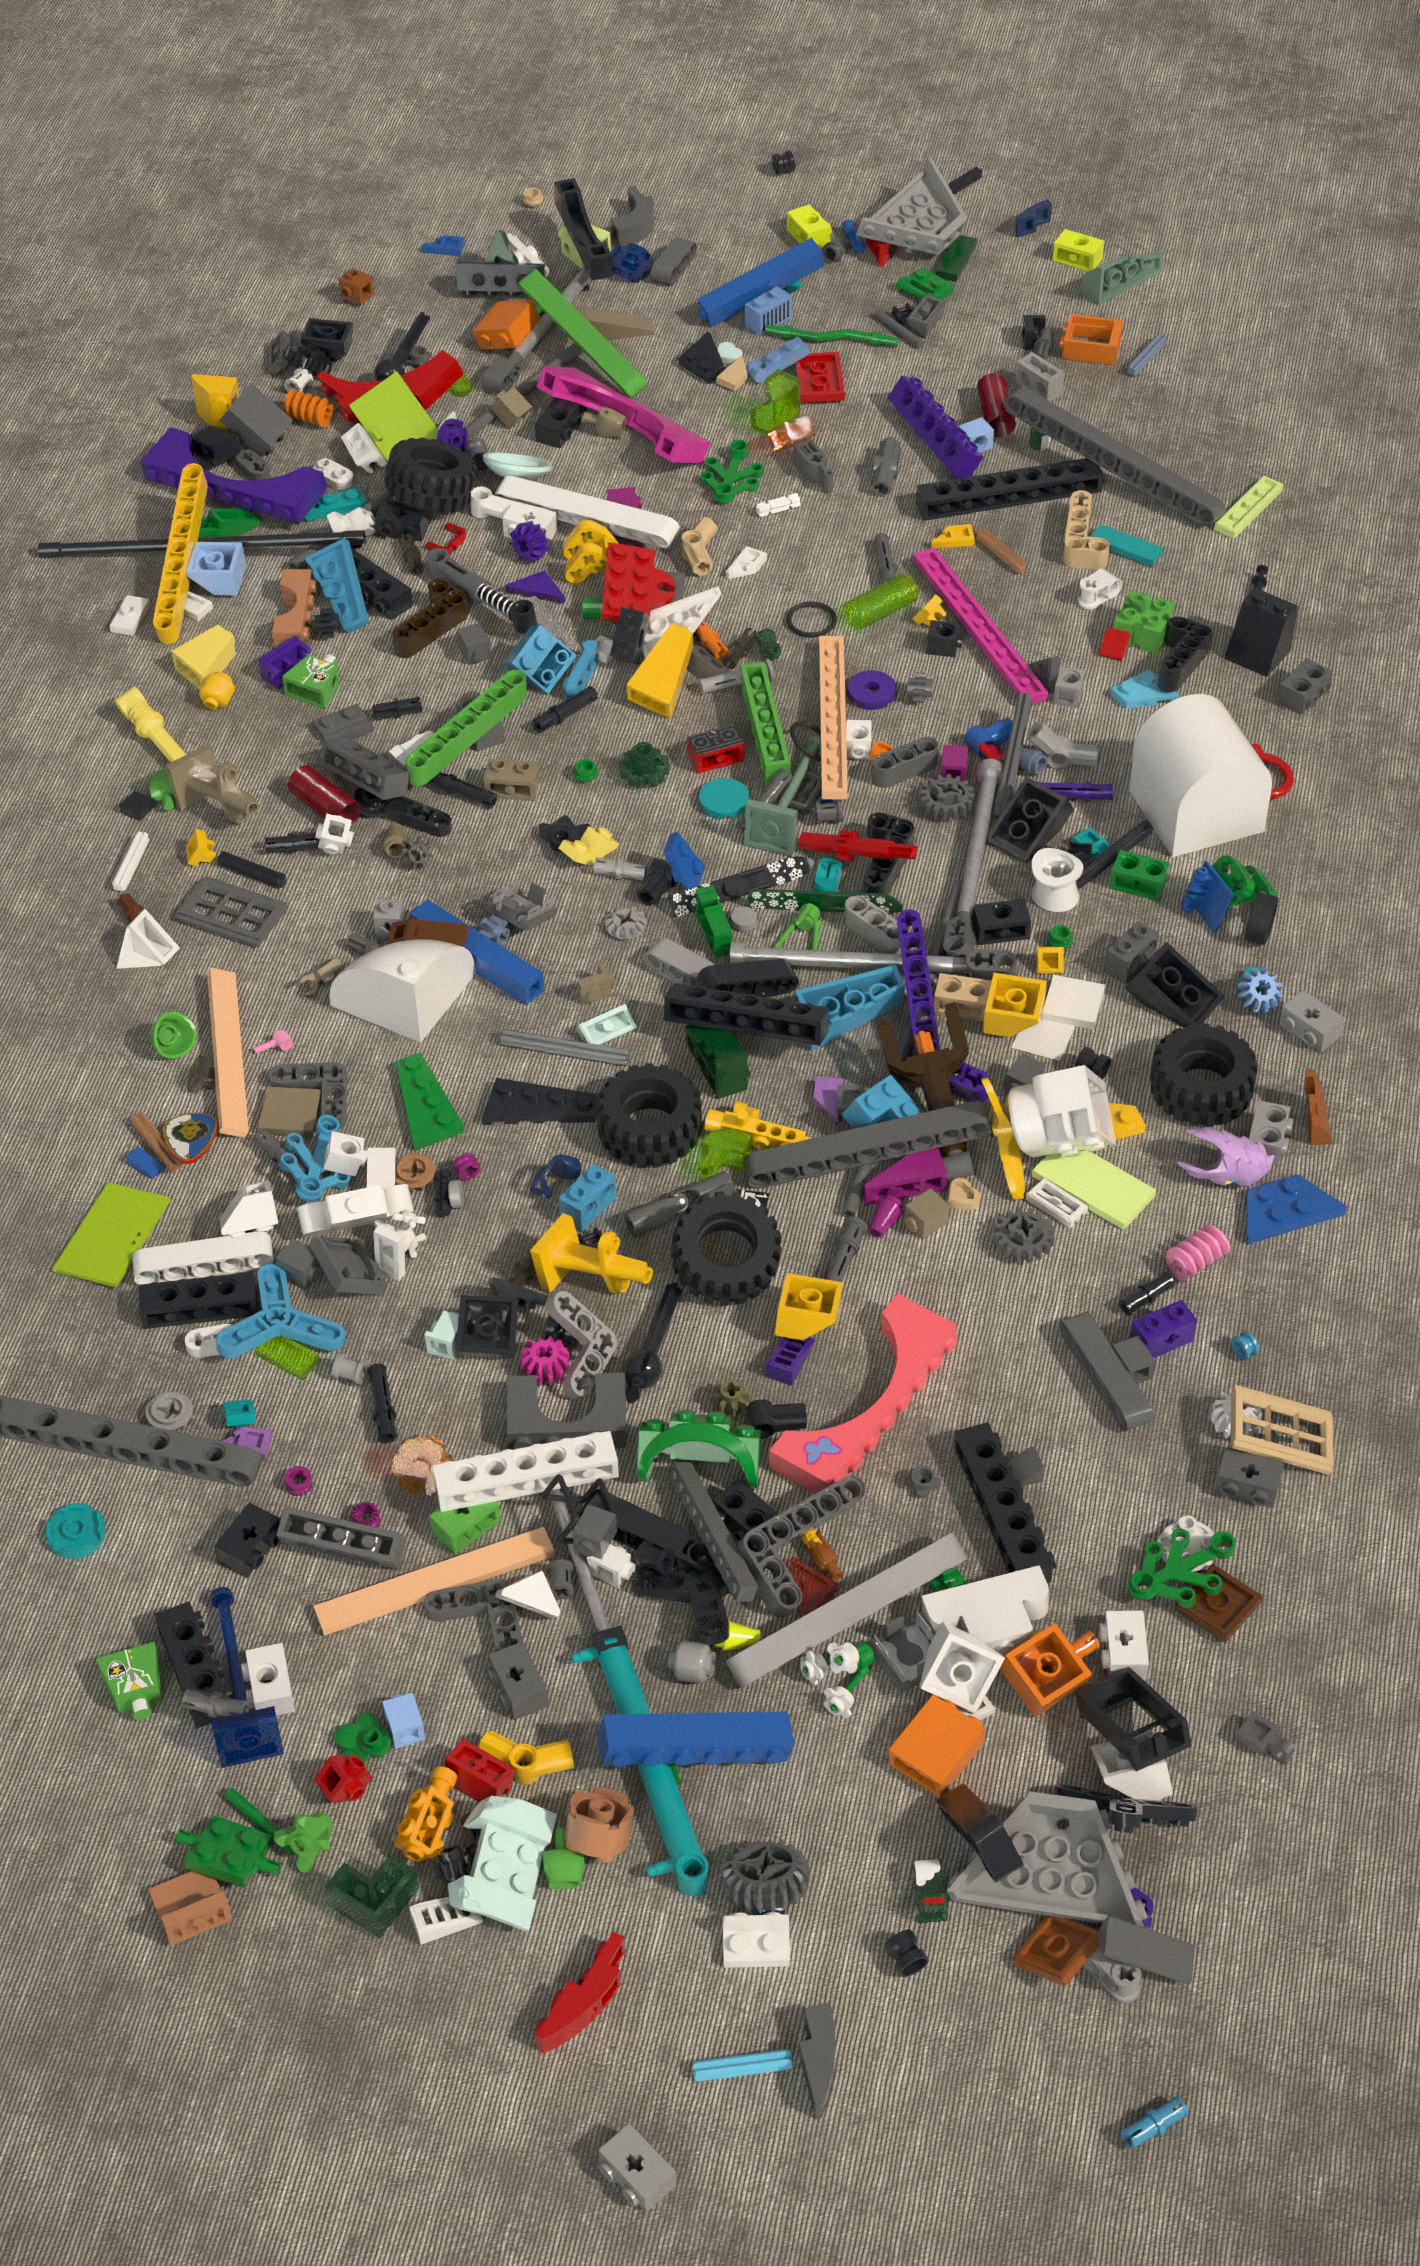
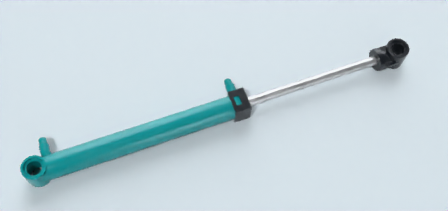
[539,1463,709,1897]

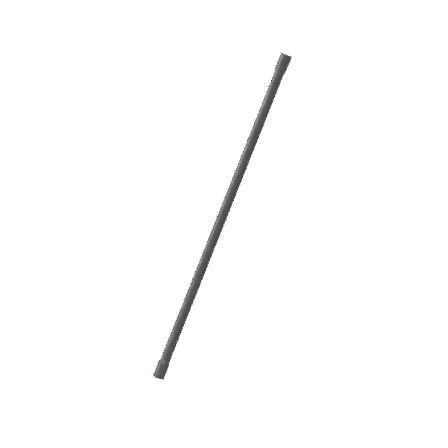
[288,343,583,569]

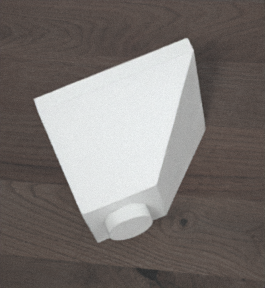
[920,1621,1005,1713]
[1091,1731,1173,1801]

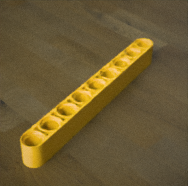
[153,463,208,644]

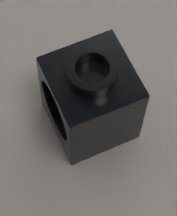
[927,620,963,657]

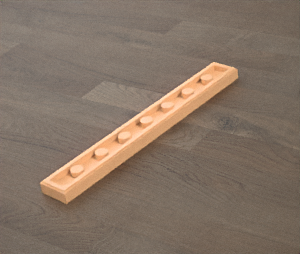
[207,968,248,1138]
[313,1527,555,1636]

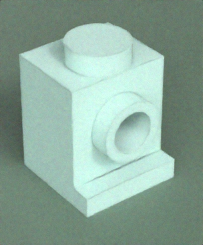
[424,1311,459,1360]

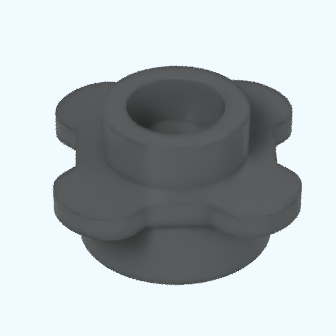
[406,346,432,366]
[905,1466,941,1498]

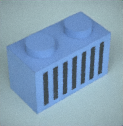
[745,286,792,336]

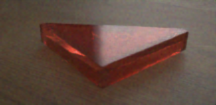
[790,1556,838,1618]

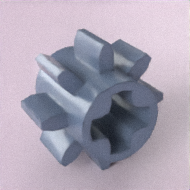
[477,915,510,946]

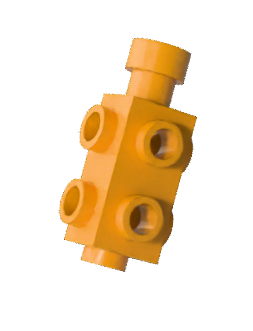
[394,1766,458,1862]

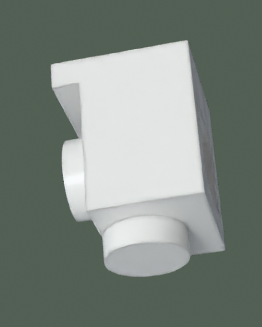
[587,1544,637,1589]

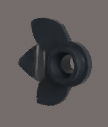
[539,815,590,852]

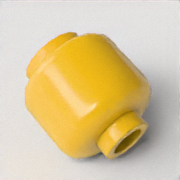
[199,672,235,710]

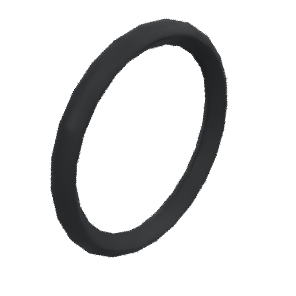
[786,601,837,637]
[790,721,821,762]

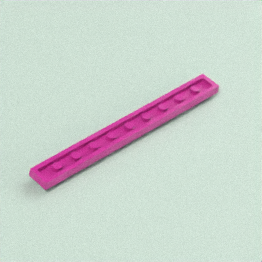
[913,547,1048,705]

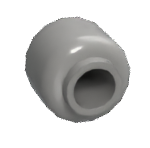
[668,1641,716,1683]

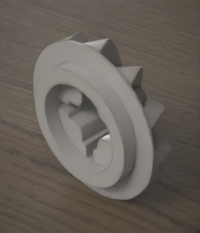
[605,905,647,939]
[146,1392,193,1431]

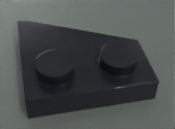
[678,332,725,384]

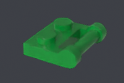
[896,267,954,300]

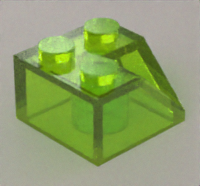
[750,369,800,438]

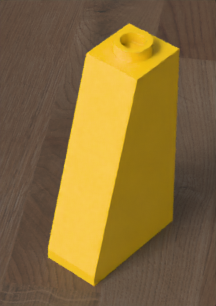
[626,623,693,719]

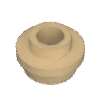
[522,188,544,207]

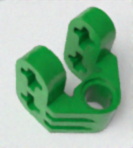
[1212,855,1277,908]

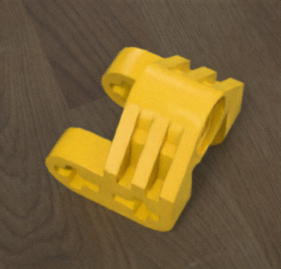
[563,520,619,584]

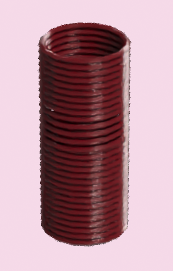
[977,373,1016,438]
[288,765,360,826]

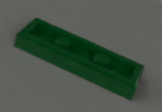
[936,235,977,281]

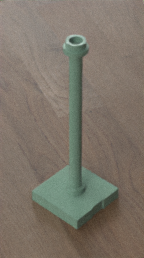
[744,735,821,857]

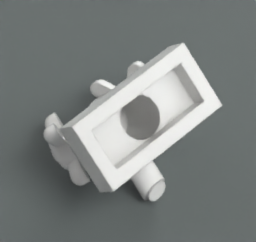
[374,1209,426,1281]

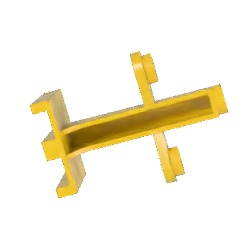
[530,1213,653,1294]

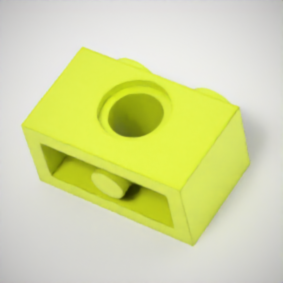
[787,204,832,248]
[1053,229,1104,272]

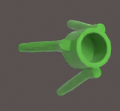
[774,903,822,950]

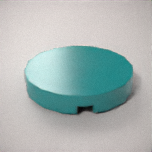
[699,778,749,819]
[45,1503,106,1559]

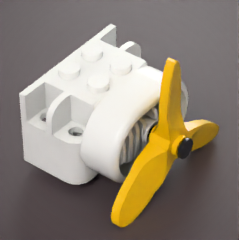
[981,1065,1117,1200]

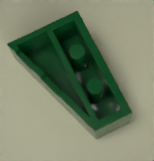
[685,1025,750,1099]

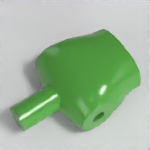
[150,769,174,811]
[542,1828,585,1890]

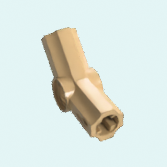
[681,516,717,577]

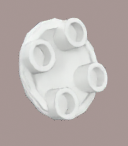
[1158,1515,1215,1572]

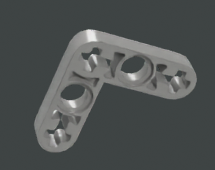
[546,1291,617,1400]

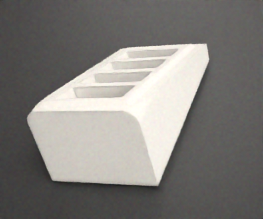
[409,1897,483,1945]

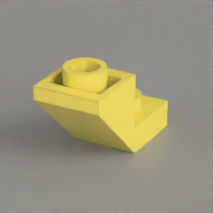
[559,826,619,866]

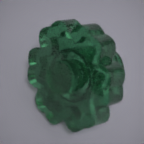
[619,742,670,789]

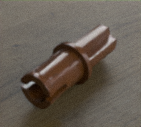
[117,893,144,922]

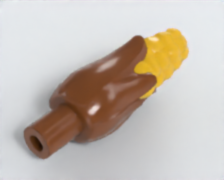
[801,1523,843,1581]

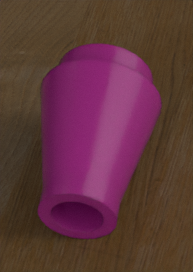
[868,1195,903,1238]

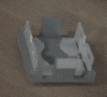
[485,880,558,931]
[867,1612,935,1693]

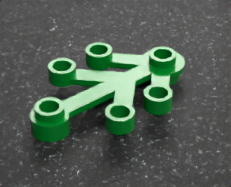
[700,439,764,504]
[1128,1528,1236,1608]

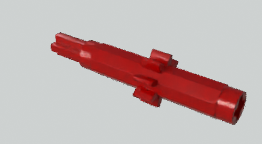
[799,830,918,861]

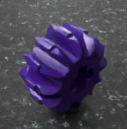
[509,521,550,563]

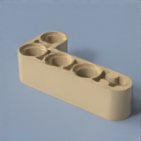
[1063,490,1110,570]

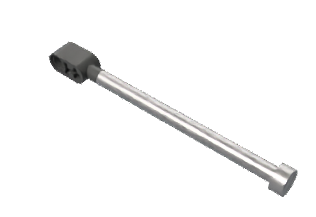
[482,266,591,393]
[943,759,1003,957]
[730,941,1017,981]

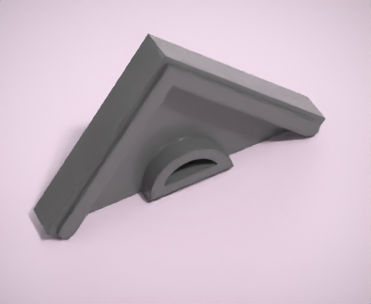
[1031,656,1060,694]

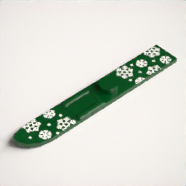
[748,889,903,913]

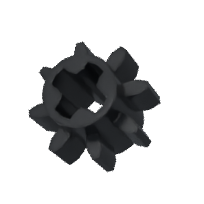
[314,608,340,639]
[432,1845,473,1885]

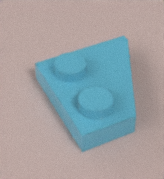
[1110,669,1179,709]

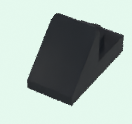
[488,1277,548,1310]

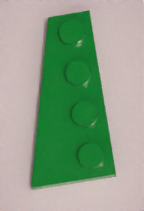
[396,1052,465,1151]

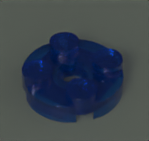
[611,243,653,283]

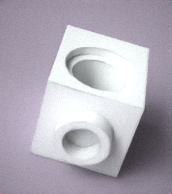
[846,720,871,759]
[323,1131,368,1177]

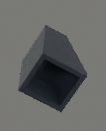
[1225,588,1298,677]

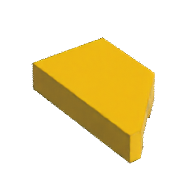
[931,524,975,549]

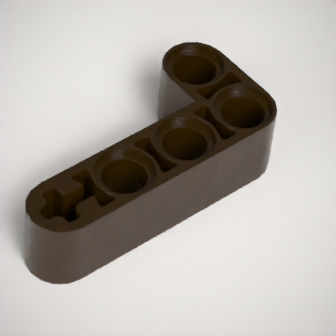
[392,579,468,658]

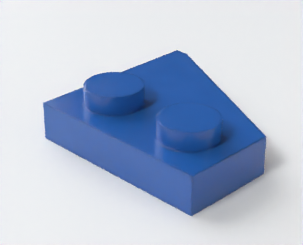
[663,832,705,890]

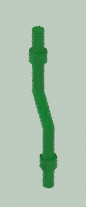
[765,324,899,347]

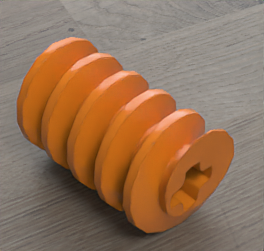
[284,389,335,428]

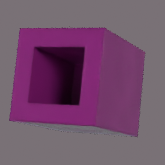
[941,745,969,782]

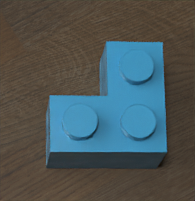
[842,1075,923,1129]

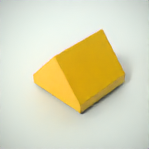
[1035,947,1064,974]

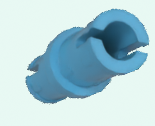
[1121,2096,1189,2150]

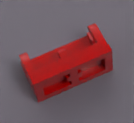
[444,1739,516,1802]

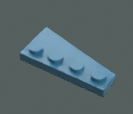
[305,538,370,633]

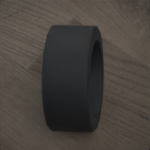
[1245,892,1279,945]

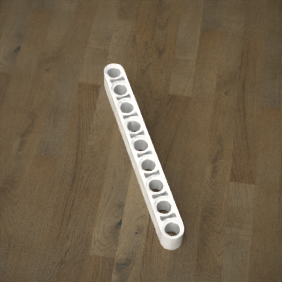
[494,475,680,548]

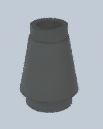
[822,237,850,263]

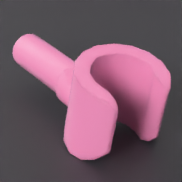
[254,1030,293,1054]

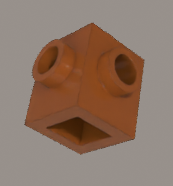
[338,268,374,305]

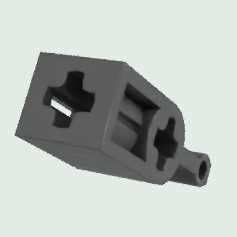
[793,439,833,494]

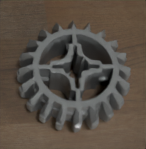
[721,1839,810,1914]

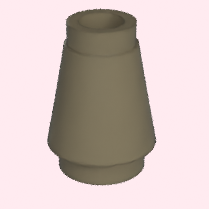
[383,823,409,858]

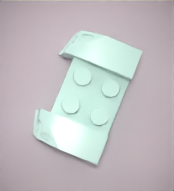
[448,1796,557,1932]

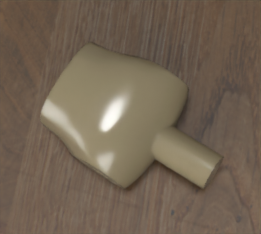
[583,407,626,438]

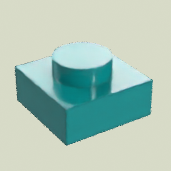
[223,1399,256,1427]

